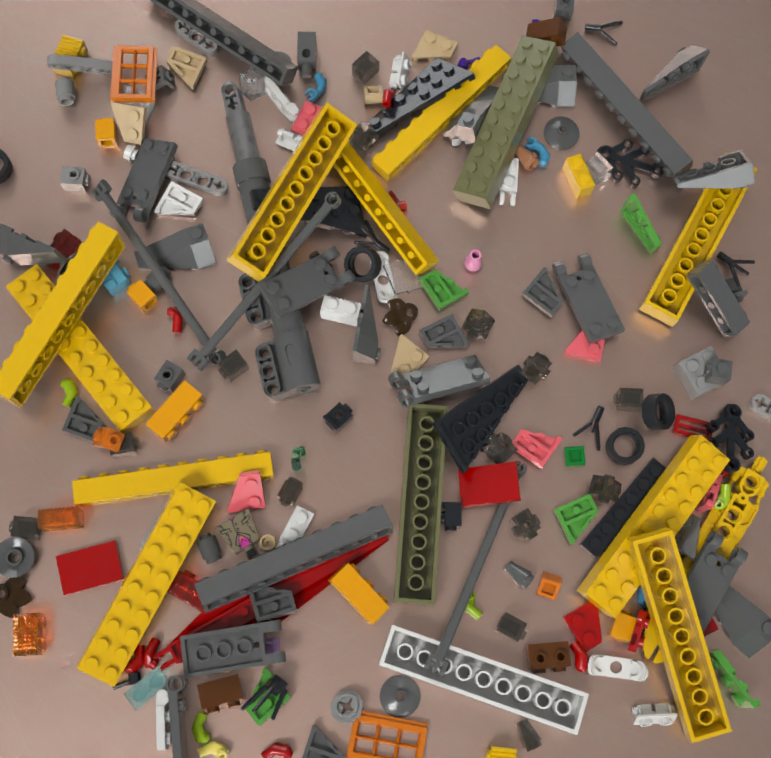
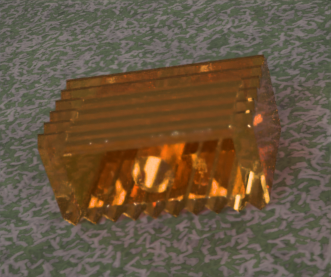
[37,506,84,532]
[13,613,46,657]

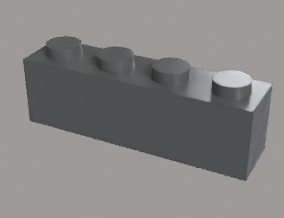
[686,260,750,337]

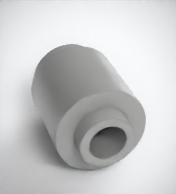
[55,77,75,106]

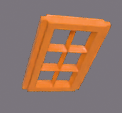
[110,45,158,103]
[346,711,428,758]

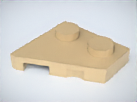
[412,29,458,61]
[166,46,207,90]
[111,102,147,145]
[391,334,430,380]

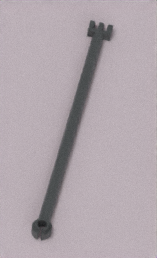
[92,179,226,366]
[187,192,341,371]
[424,461,527,676]

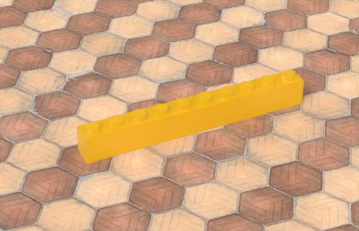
[372,45,511,182]
[333,141,439,275]
[72,450,275,507]

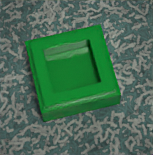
[563,446,586,467]

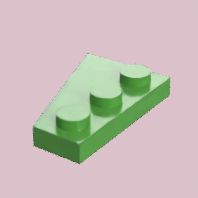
[620,193,662,255]
[709,649,761,709]

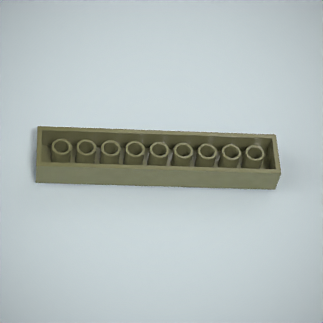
[453,36,559,210]
[393,404,448,606]

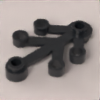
[596,139,664,188]
[706,404,754,474]

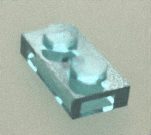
[124,667,170,710]

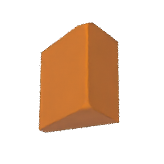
[536,571,562,600]

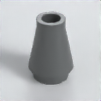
[504,561,535,589]

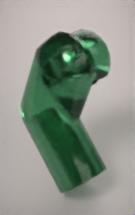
[291,446,306,471]

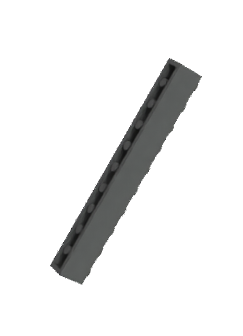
[150,0,298,86]
[561,32,693,178]
[194,505,393,613]

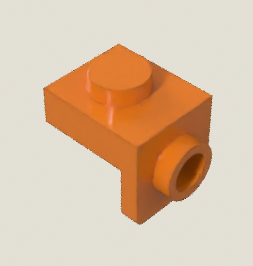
[92,427,125,452]

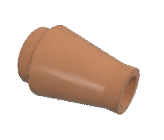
[515,144,540,171]

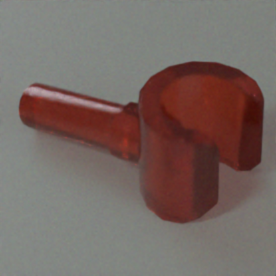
[388,190,407,212]

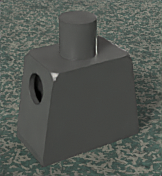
[297,31,317,78]

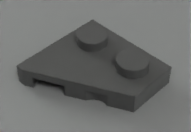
[522,267,564,318]
[419,314,470,348]
[62,396,107,442]
[675,513,702,561]
[249,587,297,623]
[302,725,346,758]

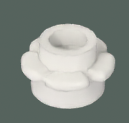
[123,145,139,162]

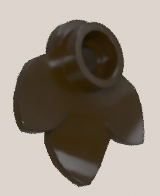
[382,298,418,336]
[0,577,32,618]

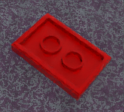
[458,461,521,508]
[55,540,124,596]

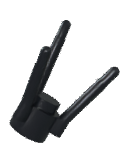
[241,674,288,720]

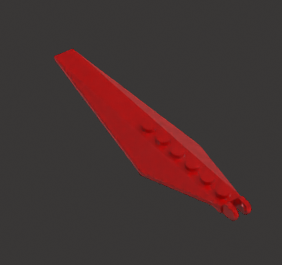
[154,536,389,671]

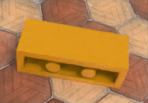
[145,380,204,442]
[328,563,390,625]

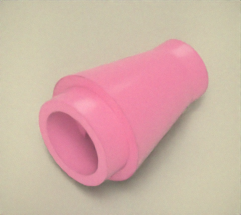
[464,250,483,271]

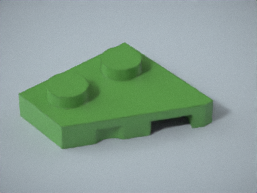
[419,269,469,310]
[554,494,599,545]
[246,667,291,726]

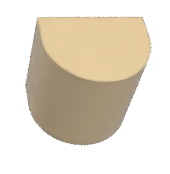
[364,85,383,104]

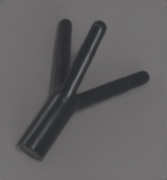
[585,21,623,45]
[354,220,390,254]
[717,251,755,287]
[573,406,605,451]

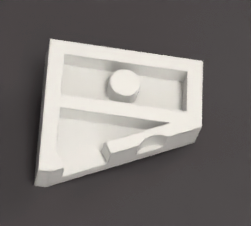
[154,181,204,216]

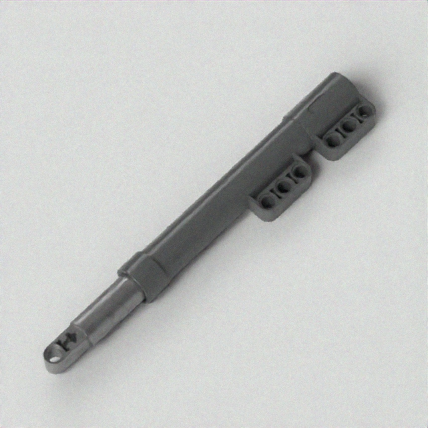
[221,81,321,400]

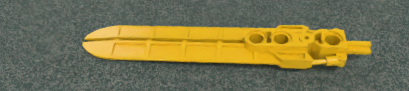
[643,455,769,664]

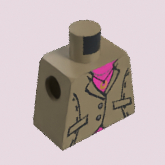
[215,509,260,560]

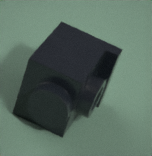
[323,402,353,434]
[441,502,462,532]

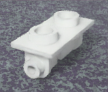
[389,52,411,90]
[275,128,303,151]
[632,703,678,727]

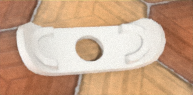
[370,251,398,303]
[588,654,649,682]

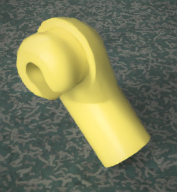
[197,741,229,758]

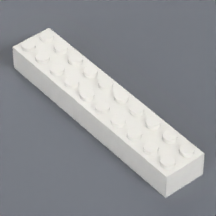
[379,625,589,735]

